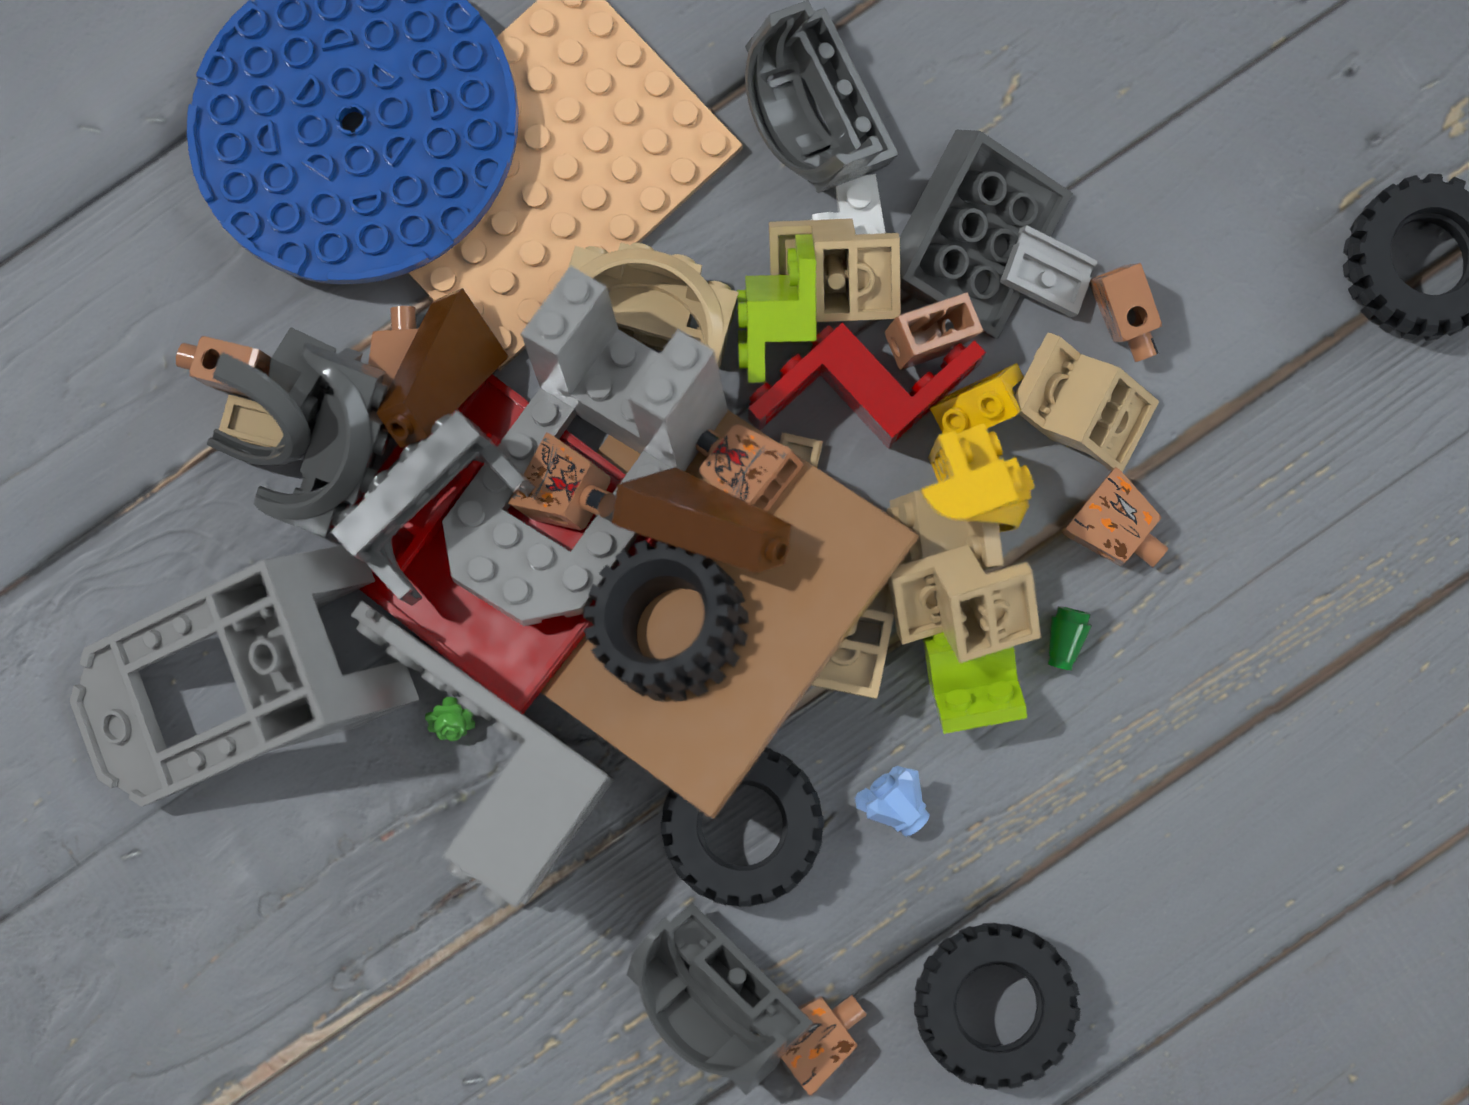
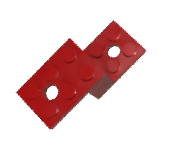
[748,323,986,449]

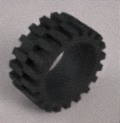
[584,540,749,702]

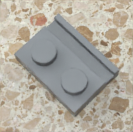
[1000,225,1097,317]

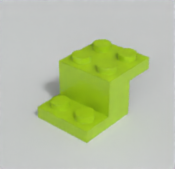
[737,234,816,383]
[923,632,1028,734]

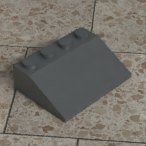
[900,130,1073,339]

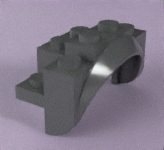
[254,342,390,537]
[627,903,813,1095]

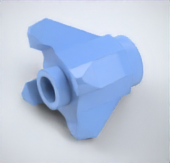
[855,766,930,836]

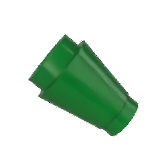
[1048,606,1092,671]

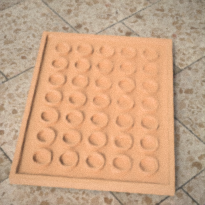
[408,0,743,371]

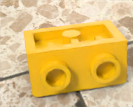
[930,363,1024,434]

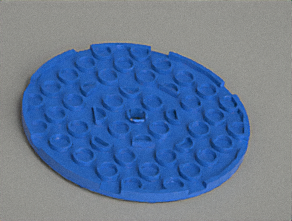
[187,0,519,285]

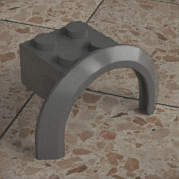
[207,327,336,466]

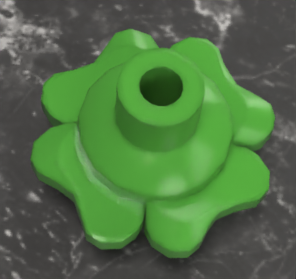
[425,697,475,741]

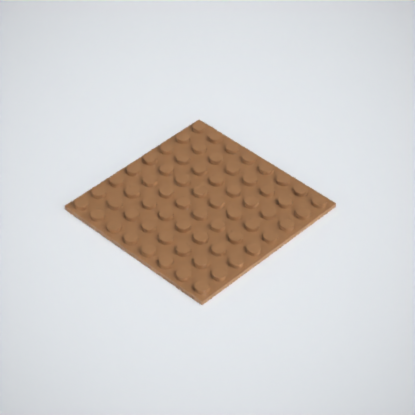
[541,409,919,819]

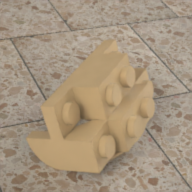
[568,242,738,367]

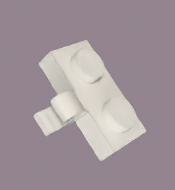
[810,174,885,235]

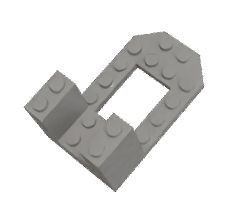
[442,266,727,626]
[70,545,419,807]
[351,601,615,909]

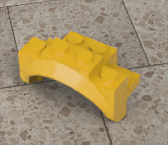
[920,423,1035,532]

